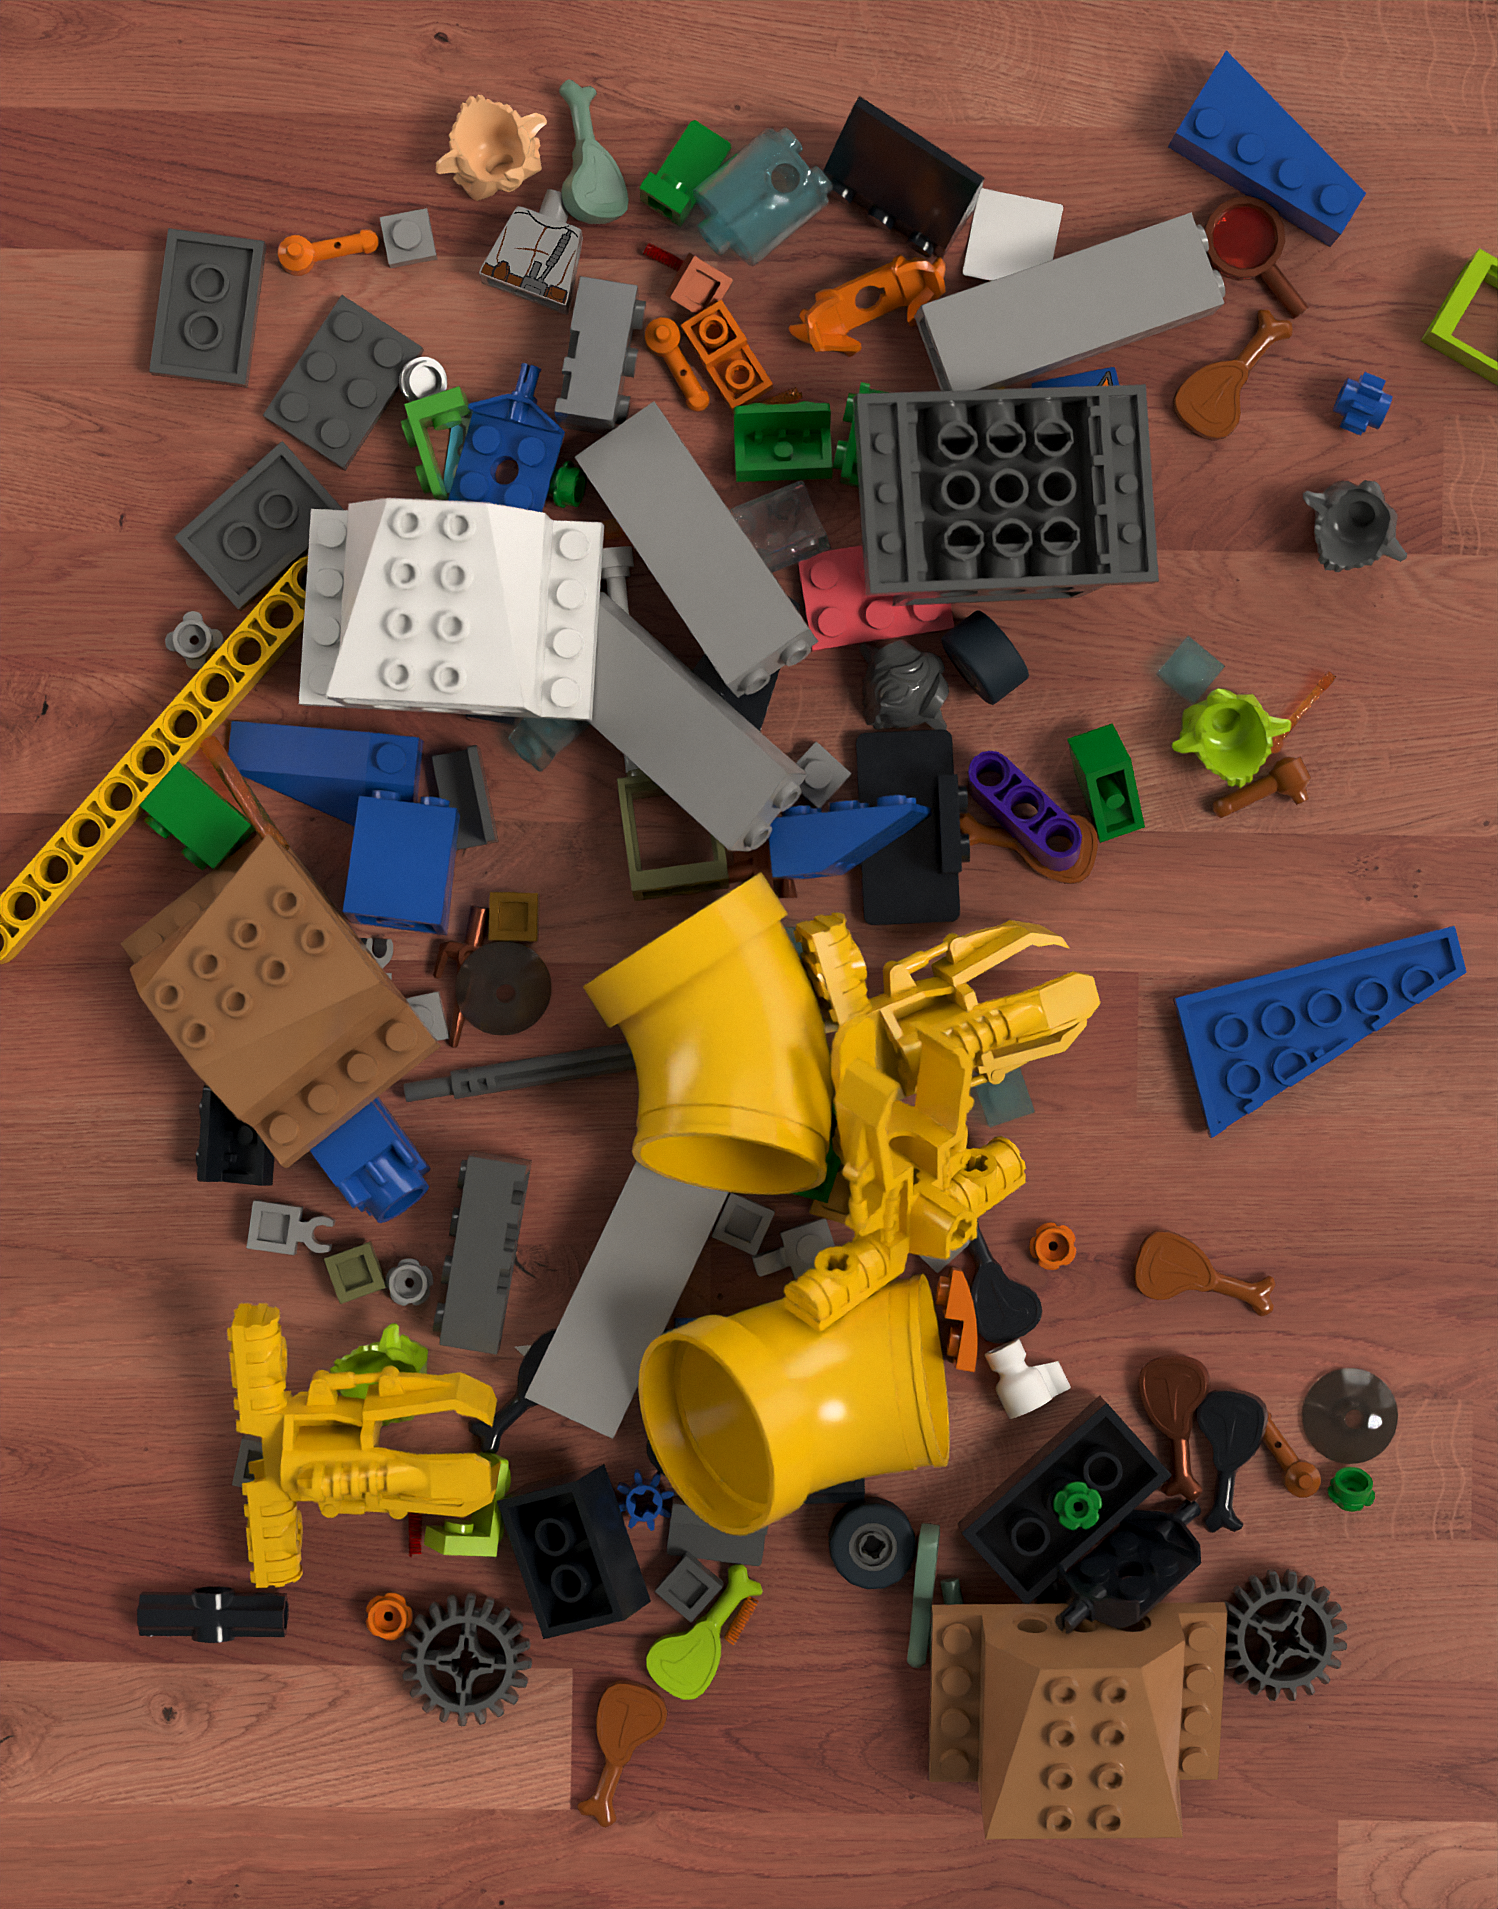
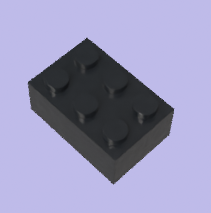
[497,1464,651,1639]

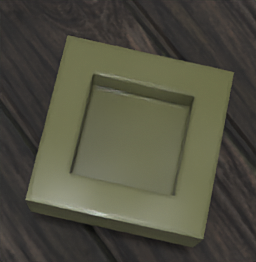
[324,1241,387,1304]

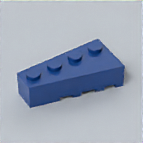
[1168,50,1366,247]

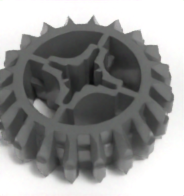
[1224,1569,1347,1701]
[401,1593,532,1726]

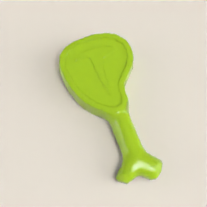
[646,1564,763,1700]

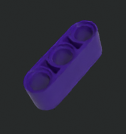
[968,751,1082,871]

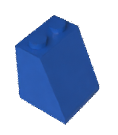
[343,790,460,936]

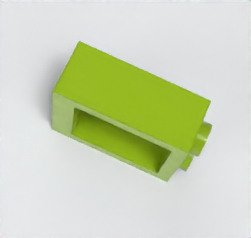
[1421,248,1498,386]

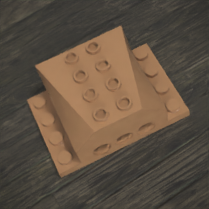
[120,824,441,1168]
[928,1602,1227,1840]

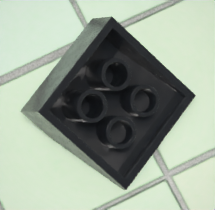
[822,96,985,259]

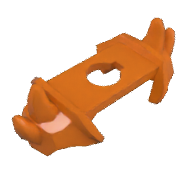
[789,254,946,357]

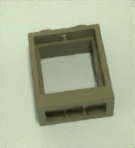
[617,768,730,901]

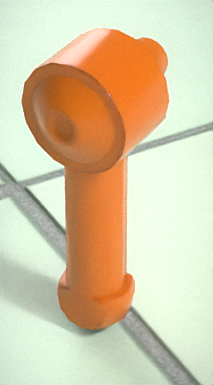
[278,229,379,276]
[645,317,710,412]

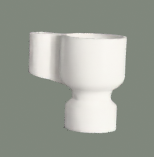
[984,1339,1071,1419]

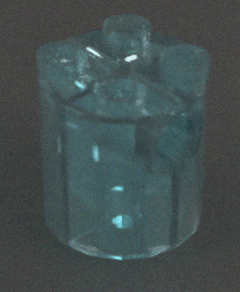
[693,127,833,267]

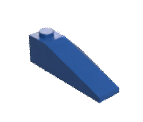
[226,721,424,827]

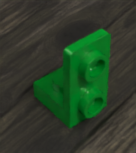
[639,120,731,227]

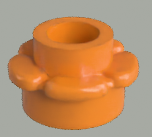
[1029,1222,1077,1270]
[365,1592,413,1640]

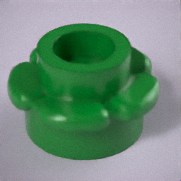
[548,461,587,508]
[1327,1467,1375,1512]
[1053,1481,1102,1530]

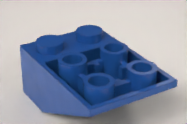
[769,795,932,880]

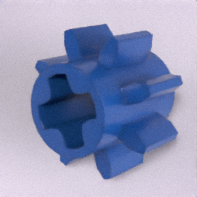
[1333,372,1393,436]
[617,1469,674,1531]

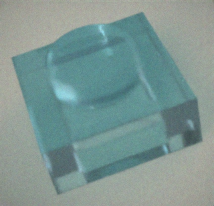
[1156,636,1225,705]
[974,1067,1035,1128]

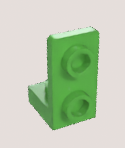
[401,386,472,501]

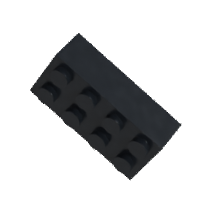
[957,1396,1172,1604]

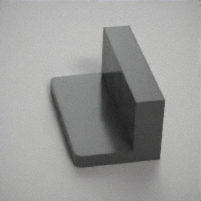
[432,745,499,851]
[667,1496,768,1566]

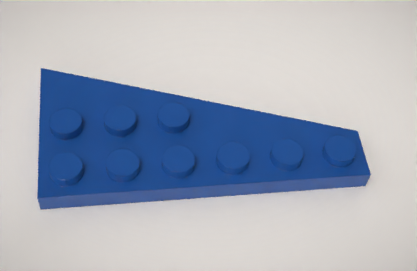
[1173,926,1467,1138]

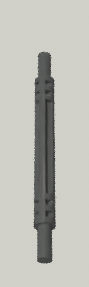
[404,1042,636,1102]

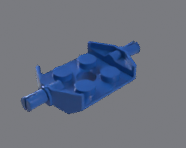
[448,363,565,512]

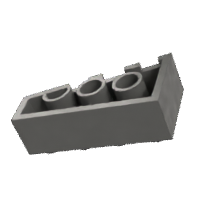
[433,1150,532,1355]

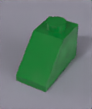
[1067,723,1145,843]

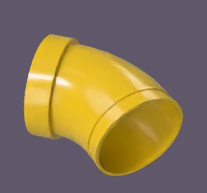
[583,872,833,1195]
[638,1274,950,1536]

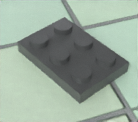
[149,228,267,388]
[263,295,424,471]
[174,441,344,611]

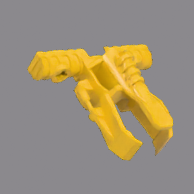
[793,912,1101,1102]
[784,1012,1026,1333]
[227,1303,501,1588]

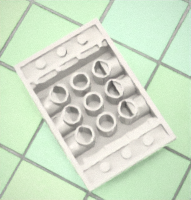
[299,498,604,721]

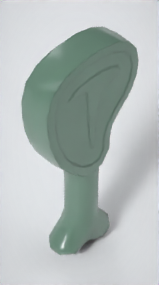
[559,79,629,224]
[907,1523,940,1668]

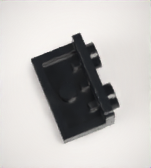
[196,1085,275,1186]

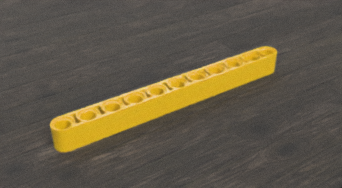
[0,556,308,964]

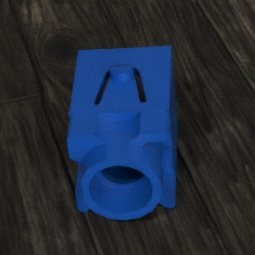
[310,1097,431,1223]

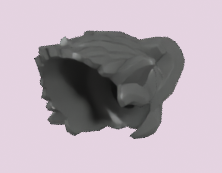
[1303,480,1407,572]
[859,640,949,730]

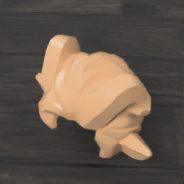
[436,95,547,201]

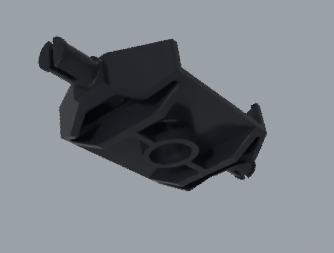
[1055,1499,1201,1634]

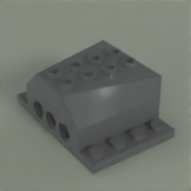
[853,384,1159,606]

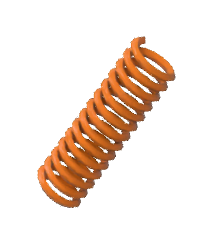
[724,1597,759,1645]

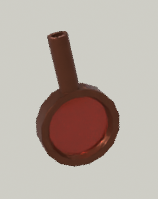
[1204,196,1309,319]

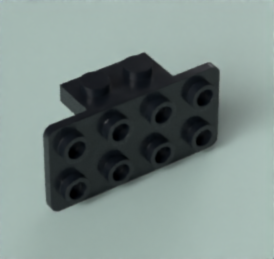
[856,729,970,925]

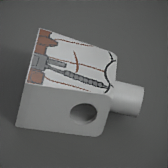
[479,189,583,315]

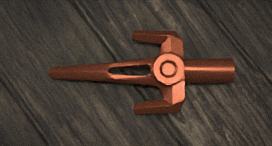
[433,905,504,1048]

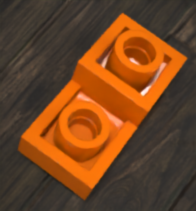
[681,299,774,414]
[935,1266,977,1372]

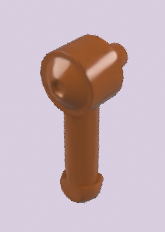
[1213,756,1311,818]
[1263,1411,1321,1498]

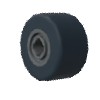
[941,610,1029,705]
[828,1497,916,1589]

